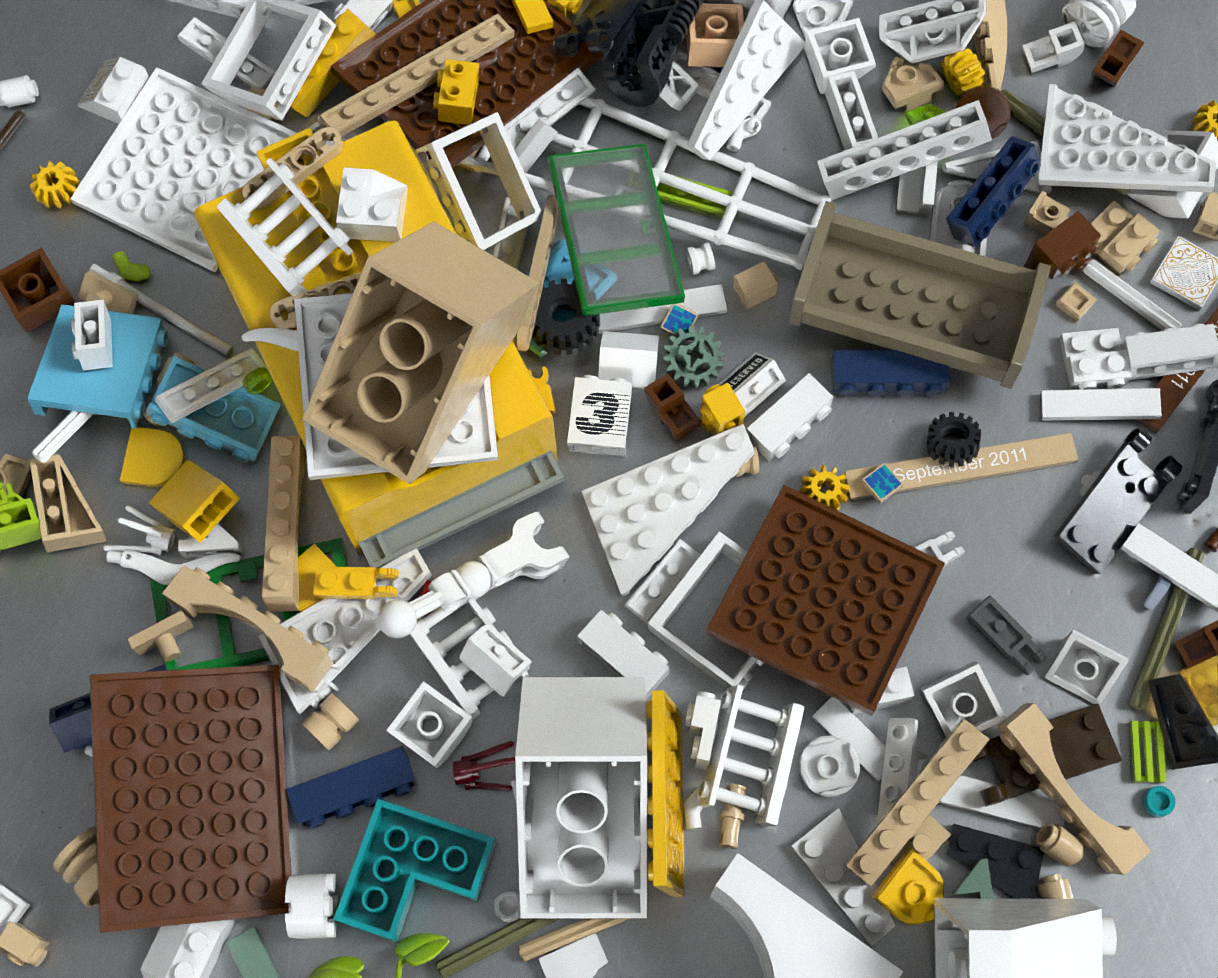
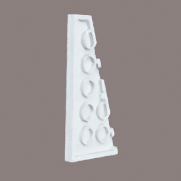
[686,0,805,160]
[258,549,432,714]

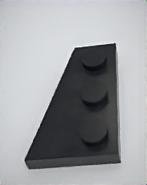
[1148,673,1218,770]
[946,824,1044,899]

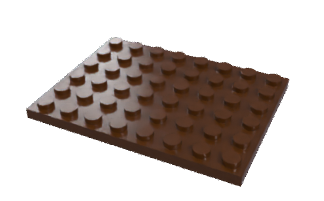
[331,0,604,168]
[89,665,292,933]

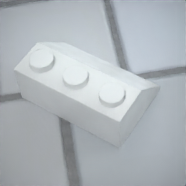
[1128,130,1218,219]

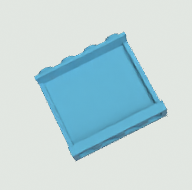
[27,305,169,429]

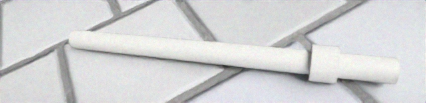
[89,264,233,357]

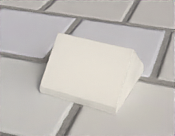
[598,331,659,390]
[1045,630,1129,706]

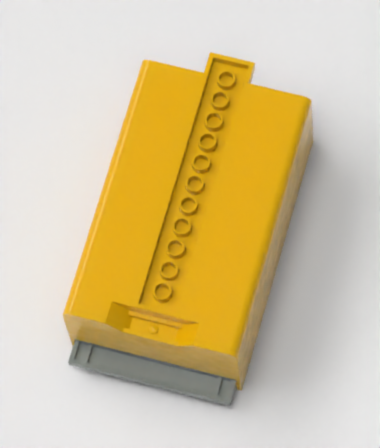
[193,121,565,569]

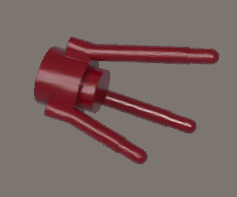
[453,741,515,791]

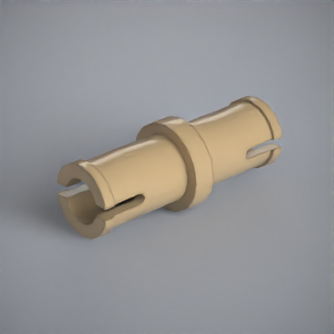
[718,784,746,849]

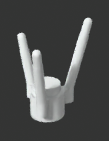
[103,506,176,556]

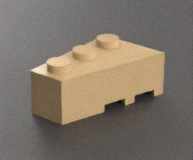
[29,454,107,552]

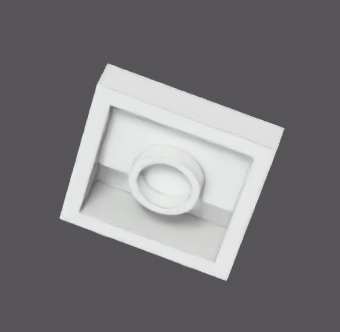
[1060,328,1132,390]
[685,692,721,770]

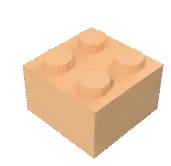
[686,4,744,67]

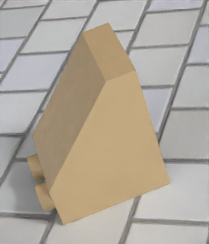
[302,221,539,484]

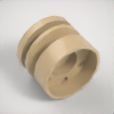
[53,826,99,908]

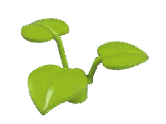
[309,933,450,978]

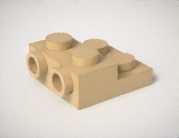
[1091,201,1160,277]

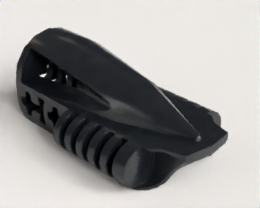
[602,0,703,107]

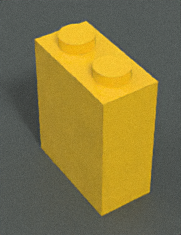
[149,459,240,543]

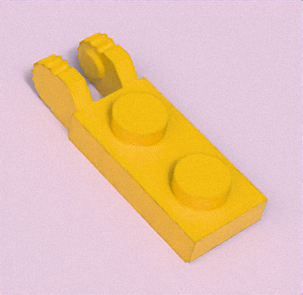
[313,566,399,600]

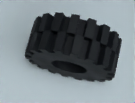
[532,279,600,355]

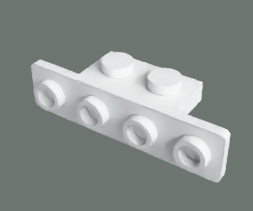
[877,718,931,825]

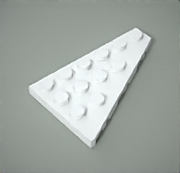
[1038,84,1216,193]
[582,424,755,596]

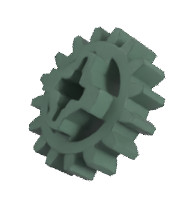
[662,326,725,389]

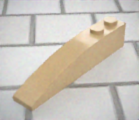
[972,0,1007,90]

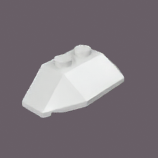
[879,0,986,64]
[140,919,236,978]

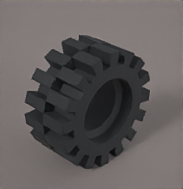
[927,412,981,467]

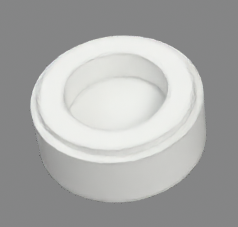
[493,890,520,923]

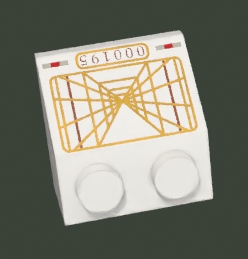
[77,57,149,124]

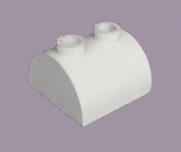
[386,681,473,768]

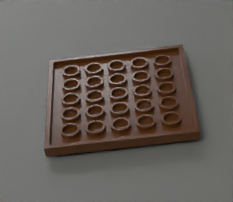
[706,485,945,716]

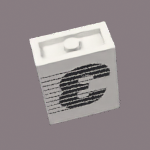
[567,375,632,457]

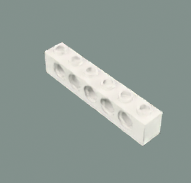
[817,100,992,200]

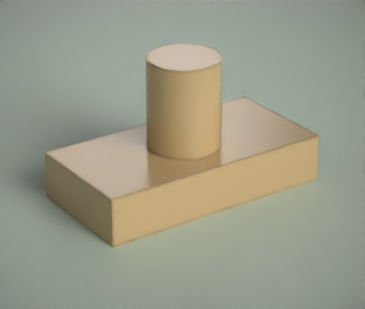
[78,271,139,314]
[127,610,194,662]
[891,814,951,866]

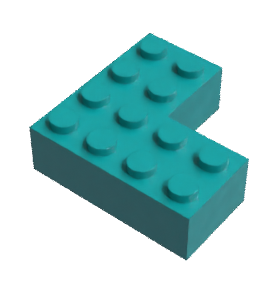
[333,799,498,942]

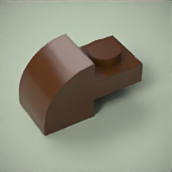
[1092,29,1144,87]
[644,374,701,440]
[1173,620,1218,670]

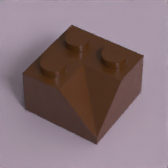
[1024,211,1101,279]
[0,247,76,333]

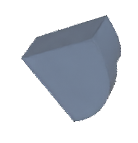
[1144,575,1171,611]

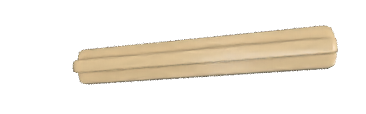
[518,918,631,962]

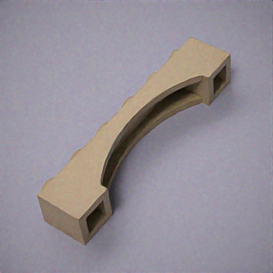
[262,436,306,612]
[162,565,333,693]
[997,703,1151,875]
[844,719,990,886]

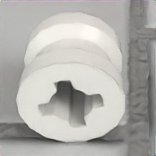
[686,243,715,275]

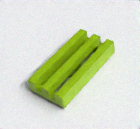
[1129,720,1166,783]

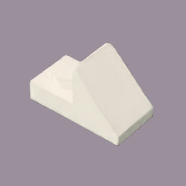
[178,524,244,559]

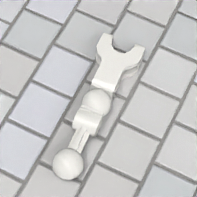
[378,512,570,639]

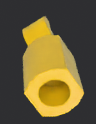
[528,366,556,416]

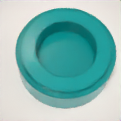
[1142,786,1176,818]

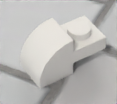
[1022,21,1084,73]

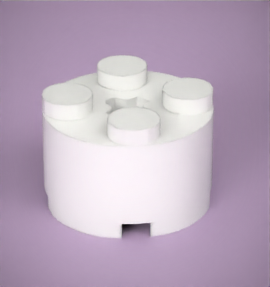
[285,873,340,939]

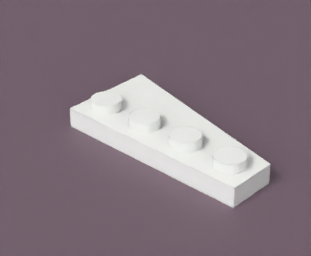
[791,808,895,947]

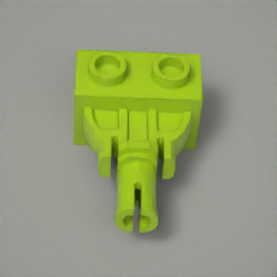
[0,481,41,550]

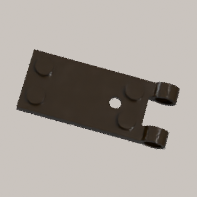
[972,704,1122,807]

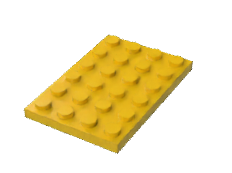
[646,690,685,897]

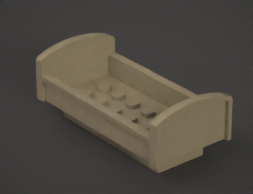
[789,201,1051,389]

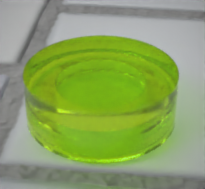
[242,367,272,394]

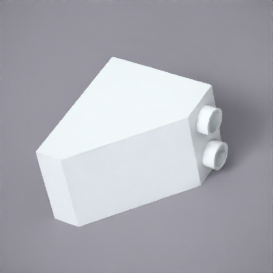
[934,898,1117,978]

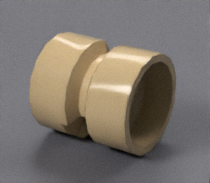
[301,693,360,751]

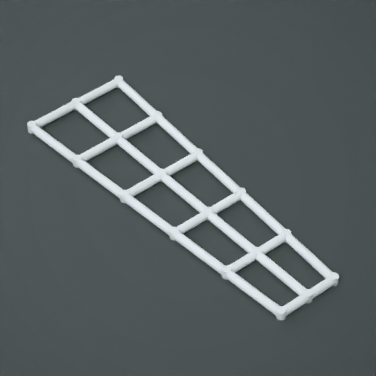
[410,97,831,270]

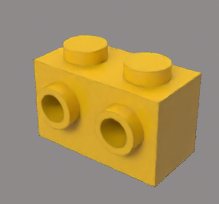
[433,59,479,125]
[699,383,746,436]

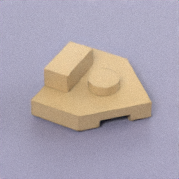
[882,57,944,111]

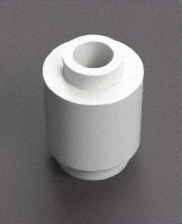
[0,75,39,108]

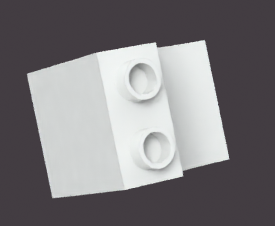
[515,677,647,918]
[710,853,904,978]

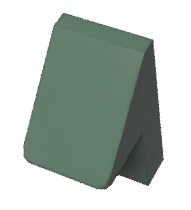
[952,858,994,899]

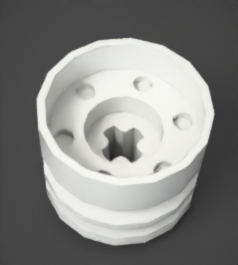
[1061,0,1136,47]

